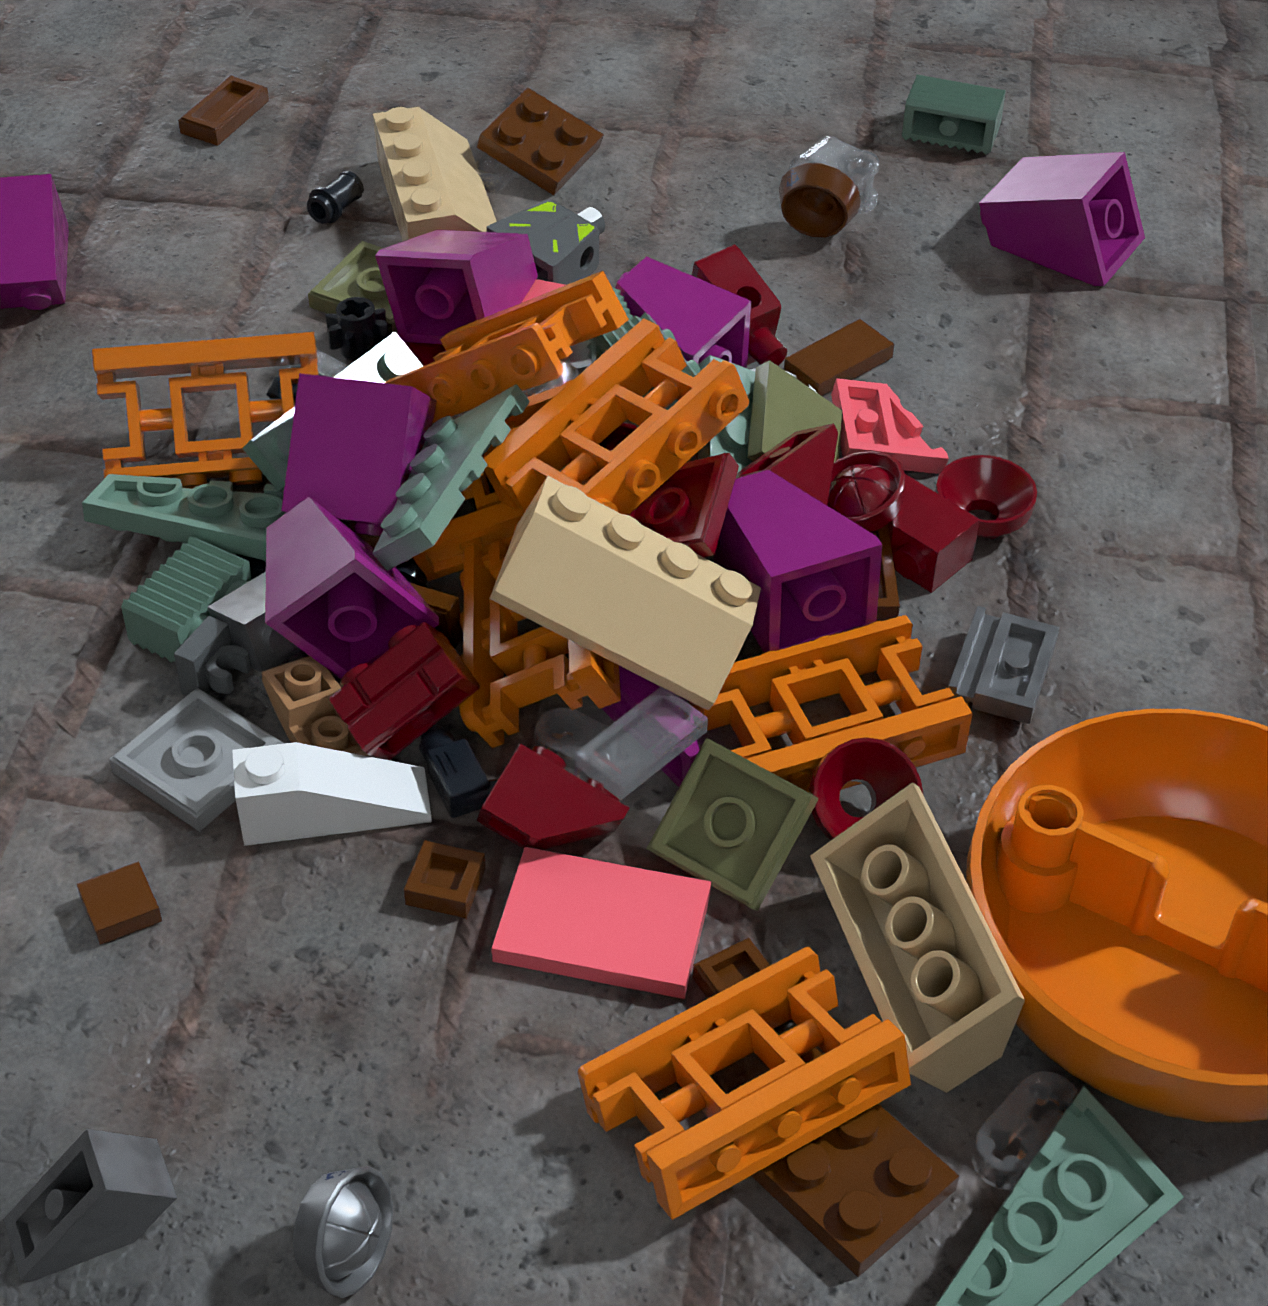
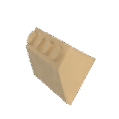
[373,107,497,241]
[490,476,761,711]
[810,782,1025,1093]

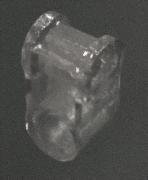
[789,136,879,213]

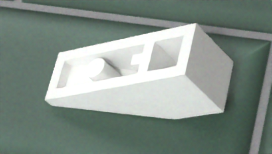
[232,742,432,846]

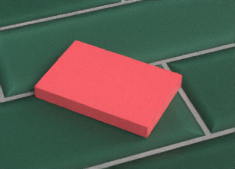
[491,847,711,999]

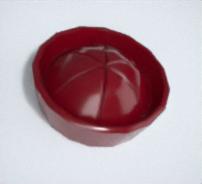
[827,451,905,532]

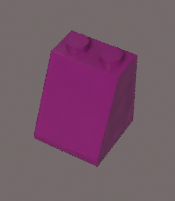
[979,152,1145,286]
[0,174,69,310]
[375,230,538,344]
[615,256,751,368]
[281,373,437,537]
[714,470,882,653]
[265,497,439,679]

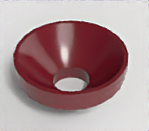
[935,455,1037,539]
[809,737,924,840]

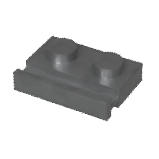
[948,606,1060,724]

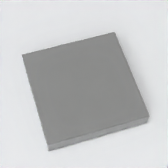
[109,688,284,832]

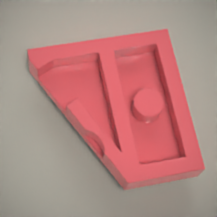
[831,378,949,474]

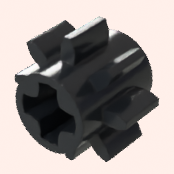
[326,297,389,361]

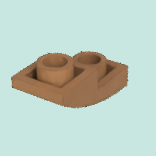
[262,656,371,757]

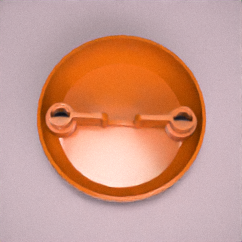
[966,709,1268,1123]

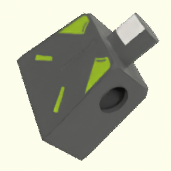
[486,200,605,285]

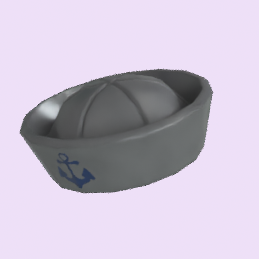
[293,1166,394,1298]

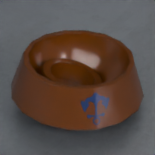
[779,163,861,238]

